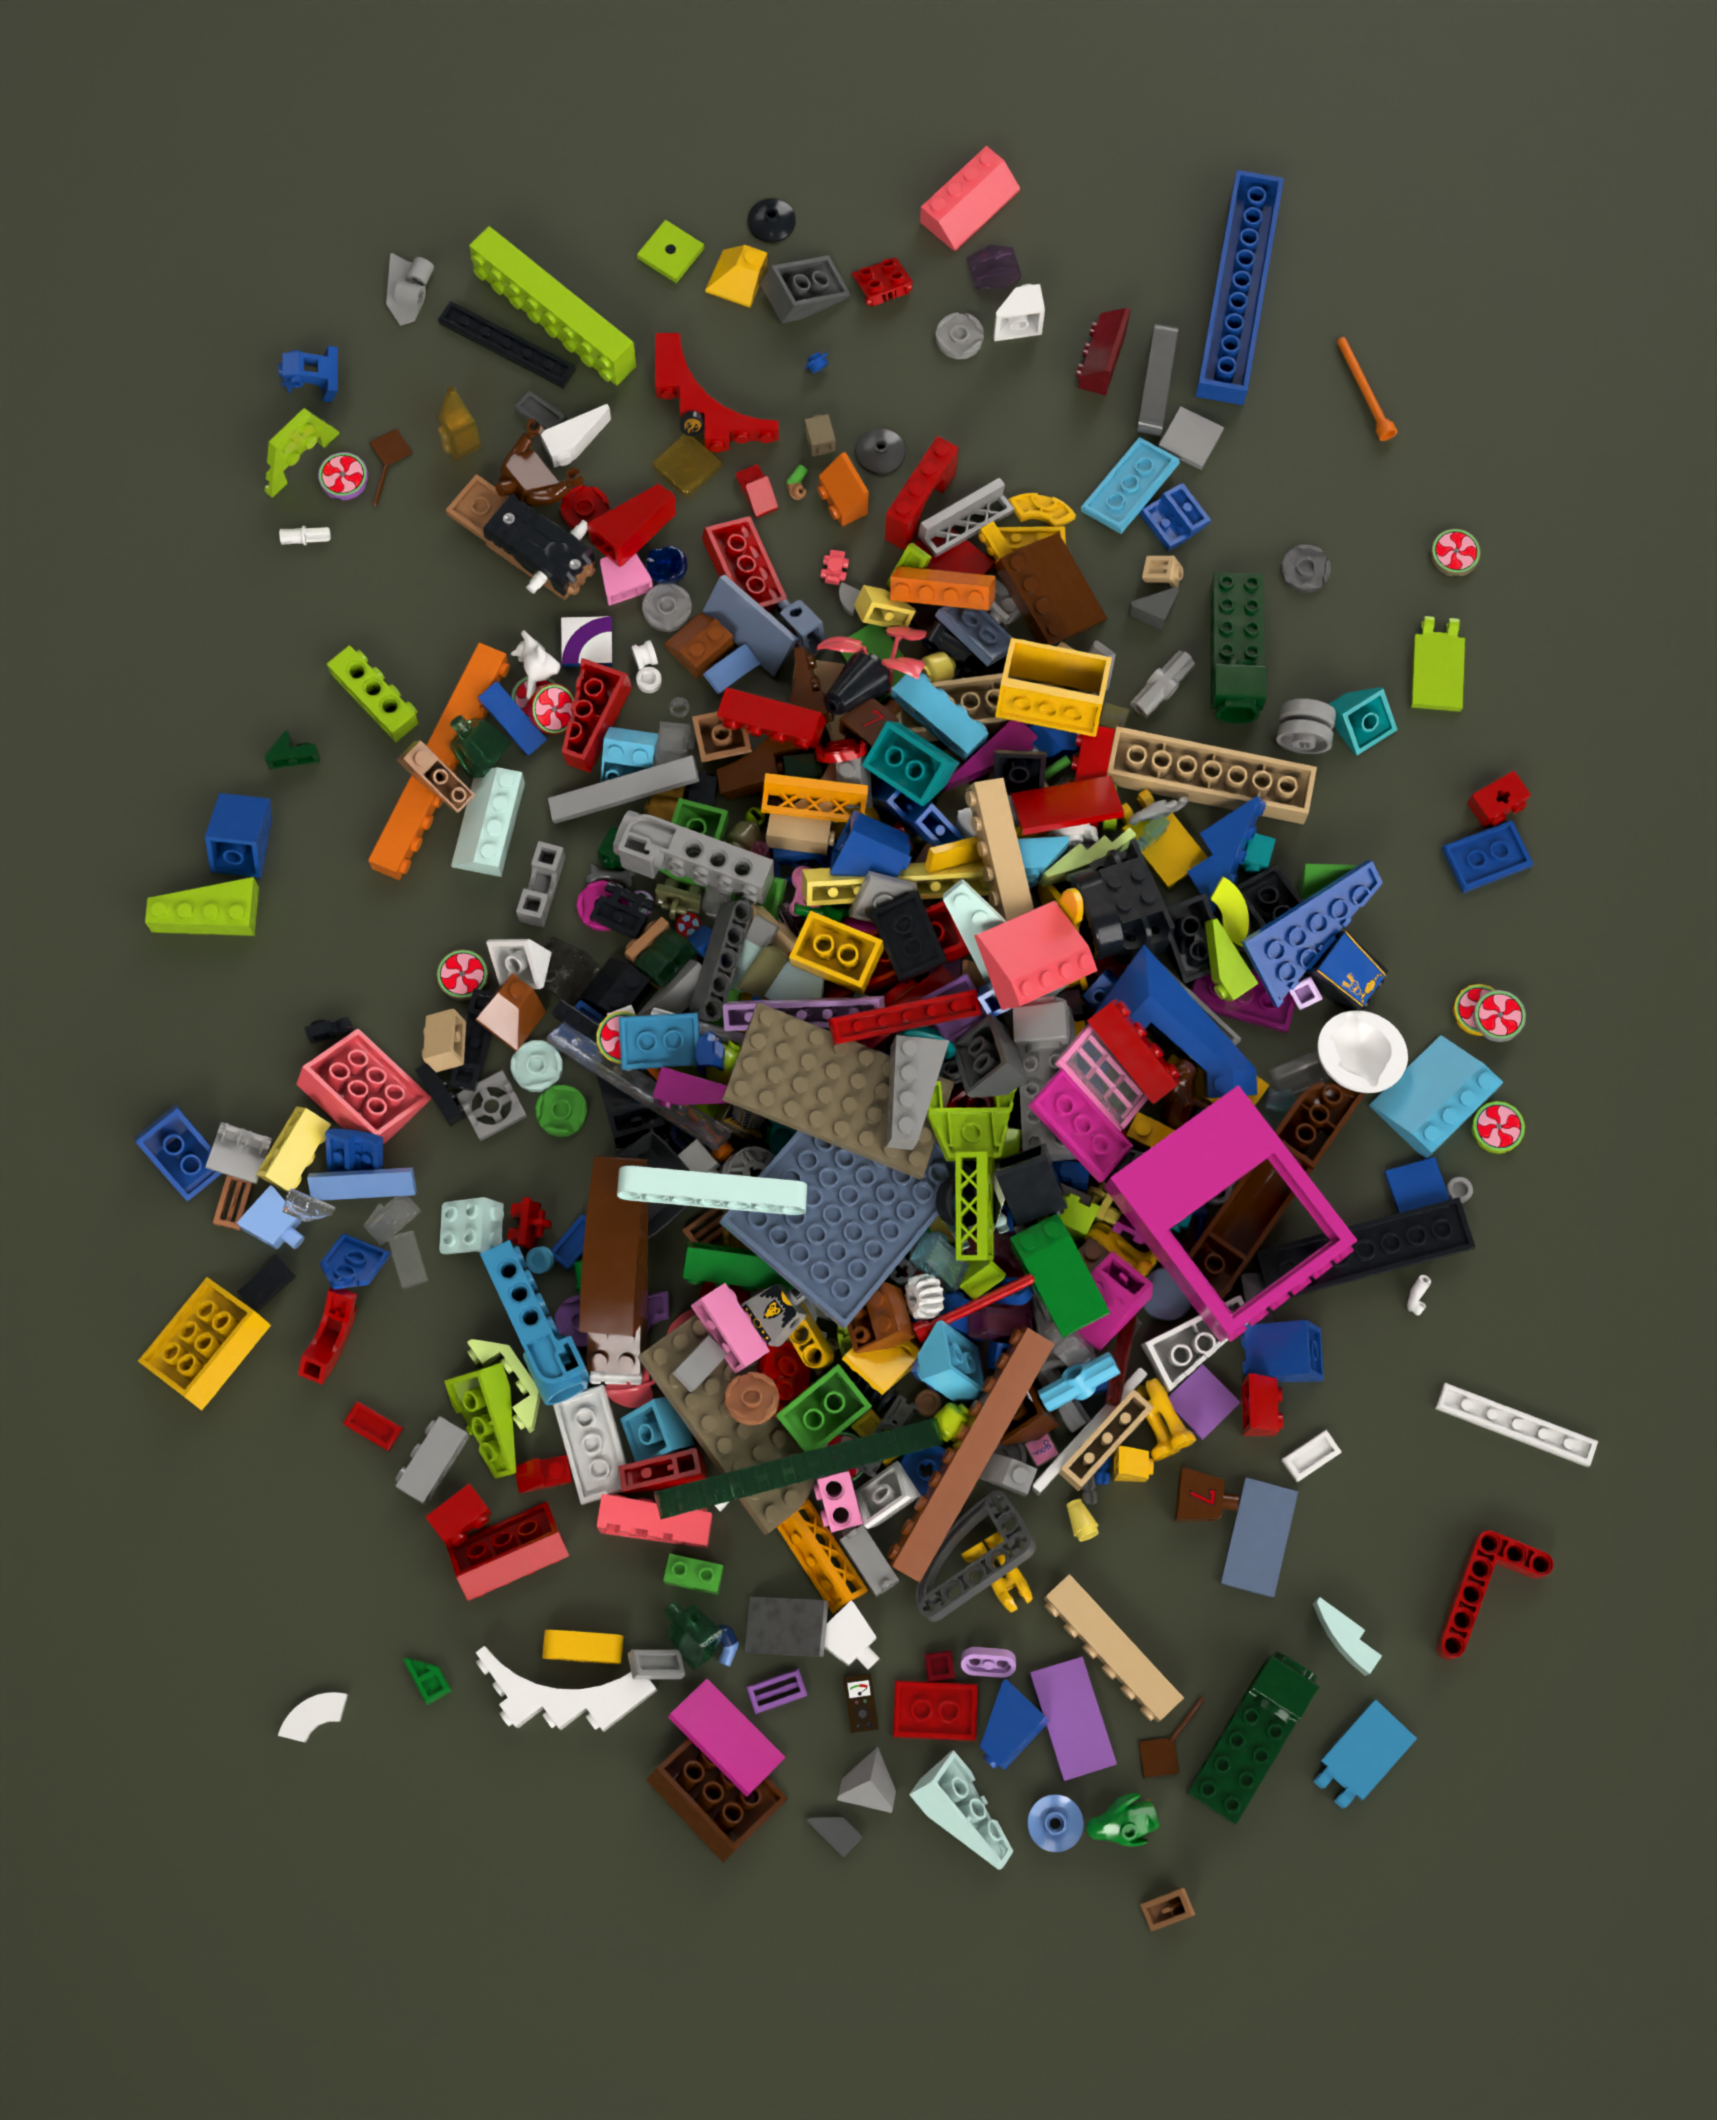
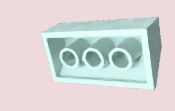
[451,767,525,877]

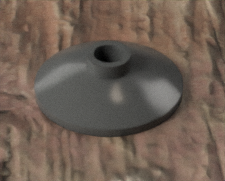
[856,428,905,474]

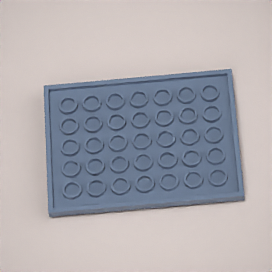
[719,1131,974,1330]

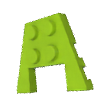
[265,408,340,498]
[927,1081,1017,1161]

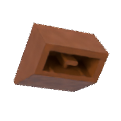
[847,1282,916,1354]

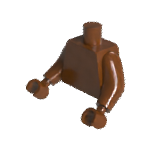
[495,418,584,506]

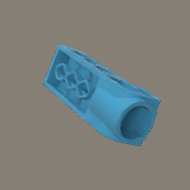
[480,1240,590,1406]

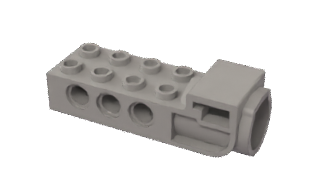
[613,810,774,905]
[1013,996,1077,1161]

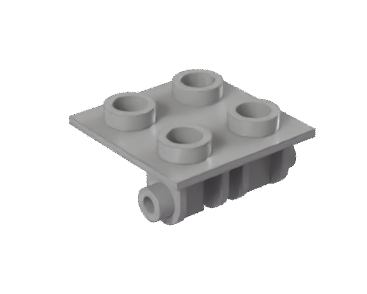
[205,1122,272,1184]

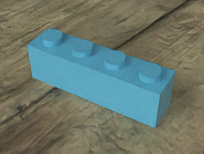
[891,672,988,763]

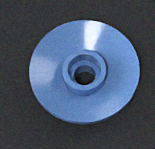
[1028,1795,1084,1852]

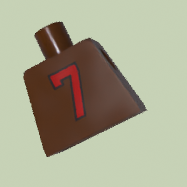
[839,698,901,755]
[1174,1467,1239,1523]

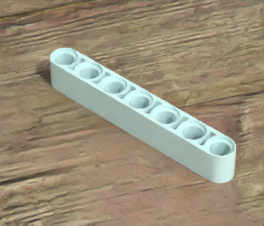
[617,1166,807,1215]

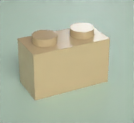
[422,1008,466,1072]

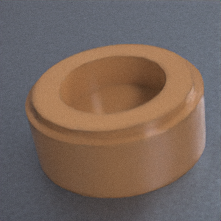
[914,1389,941,1417]

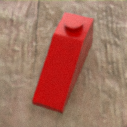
[618,1447,708,1493]

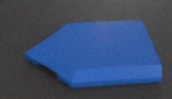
[320,1233,391,1290]

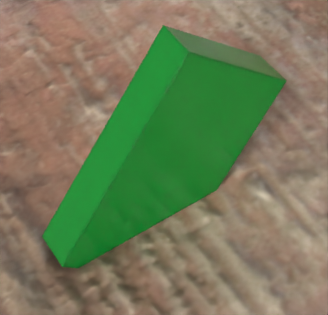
[403,1658,452,1705]

